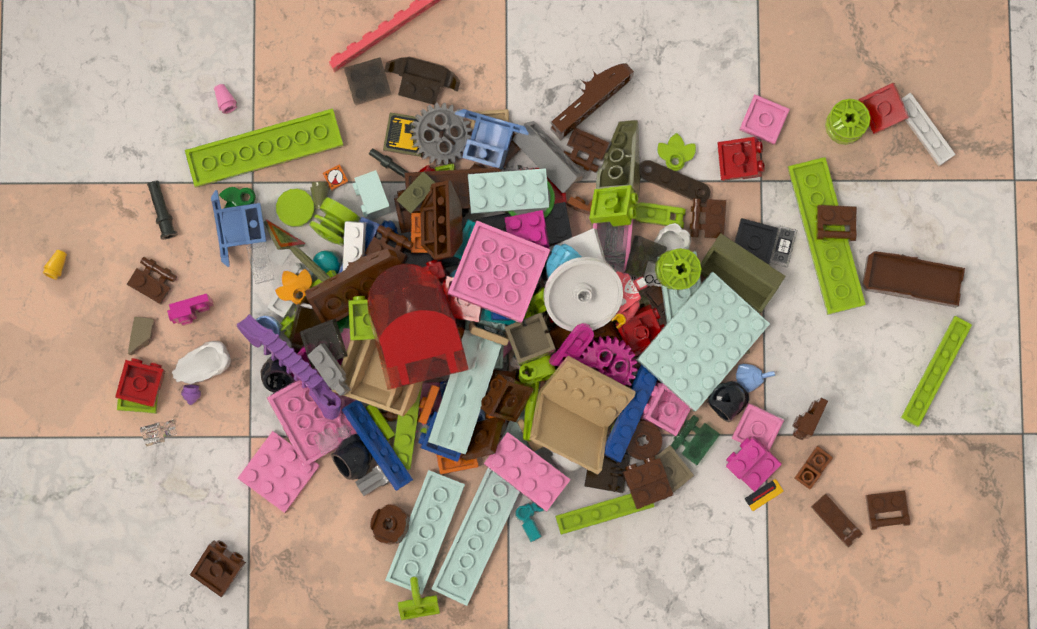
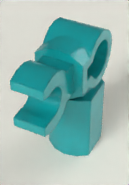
[515,502,544,542]

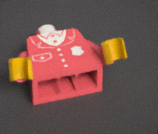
[611,272,647,328]

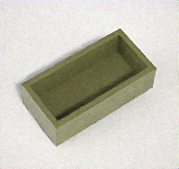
[700,233,786,313]

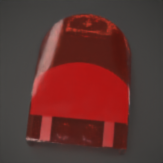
[367,264,469,390]

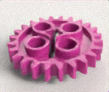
[577,336,637,386]

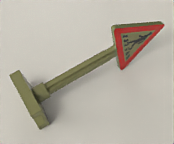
[264,219,330,282]

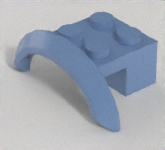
[455,109,529,169]
[211,190,267,267]

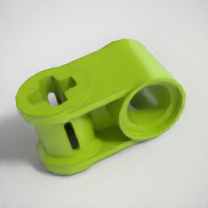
[519,355,556,385]

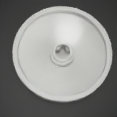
[544,257,623,331]

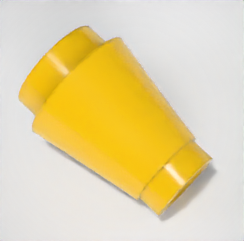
[43,250,67,280]

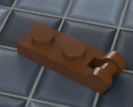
[811,494,863,548]

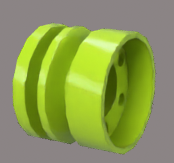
[825,99,870,145]
[309,197,361,247]
[655,248,701,290]

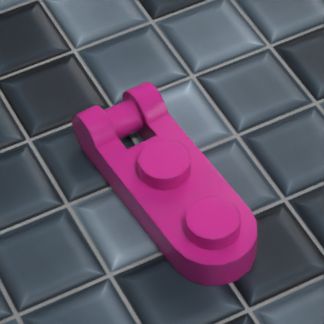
[549,323,594,366]

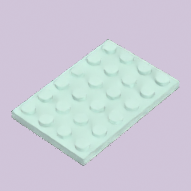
[636,272,770,412]

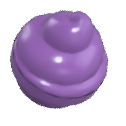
[181,385,201,405]

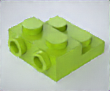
[589,185,638,227]
[349,295,390,340]

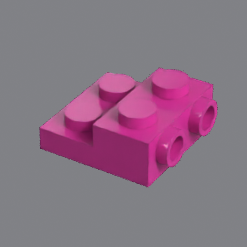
[505,210,550,249]
[167,293,214,326]
[726,436,782,492]

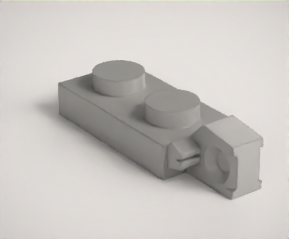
[307,343,351,396]

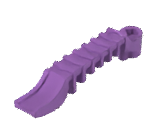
[237,314,341,420]

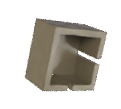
[504,313,557,366]

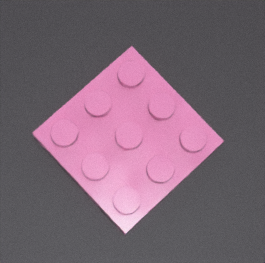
[238,431,320,513]

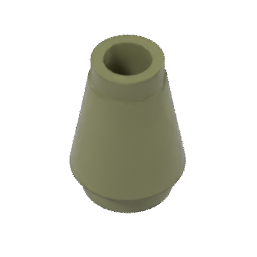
[310,181,329,209]

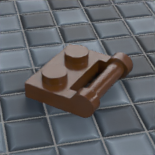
[816,205,857,241]
[865,490,910,530]

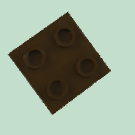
[584,454,629,493]

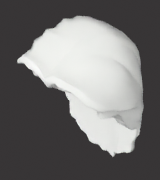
[643,223,691,275]
[172,341,231,385]

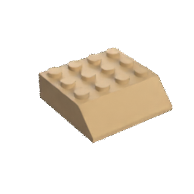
[332,339,432,417]

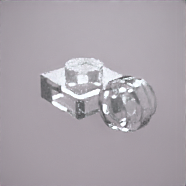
[313,424,352,455]

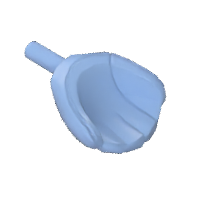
[736,363,775,393]

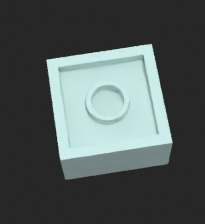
[352,170,391,220]

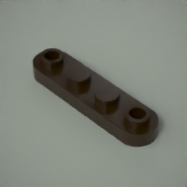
[639,160,711,203]

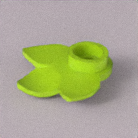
[657,133,696,171]

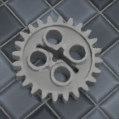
[410,103,472,166]

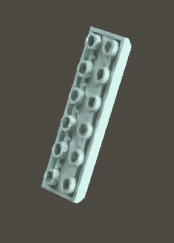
[428,330,502,454]

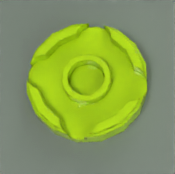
[276,189,315,227]

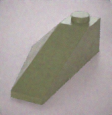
[596,120,640,198]

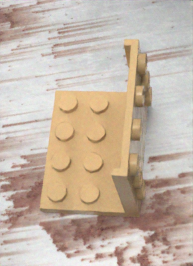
[530,356,635,474]

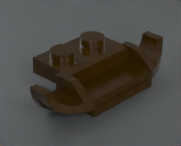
[384,56,460,105]
[289,295,337,354]

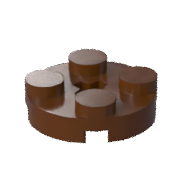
[626,421,663,460]
[370,504,410,545]

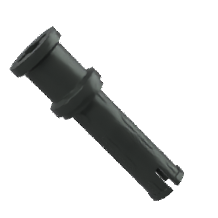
[147,180,178,240]

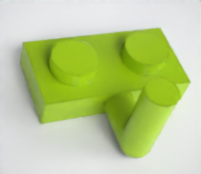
[398,577,440,620]

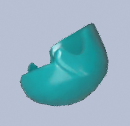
[313,250,342,277]

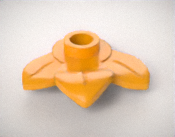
[275,269,312,305]

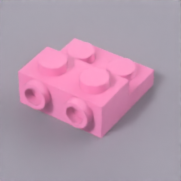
[641,383,690,436]

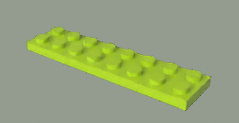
[184,108,344,188]
[787,157,866,315]

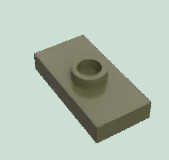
[397,172,435,213]

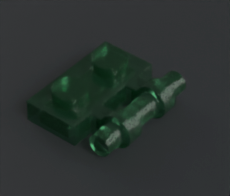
[670,415,720,466]

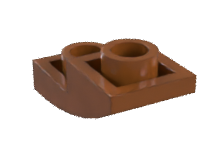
[567,196,592,215]
[794,445,833,489]

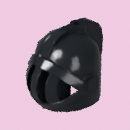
[260,357,294,393]
[707,381,749,423]
[331,434,372,480]

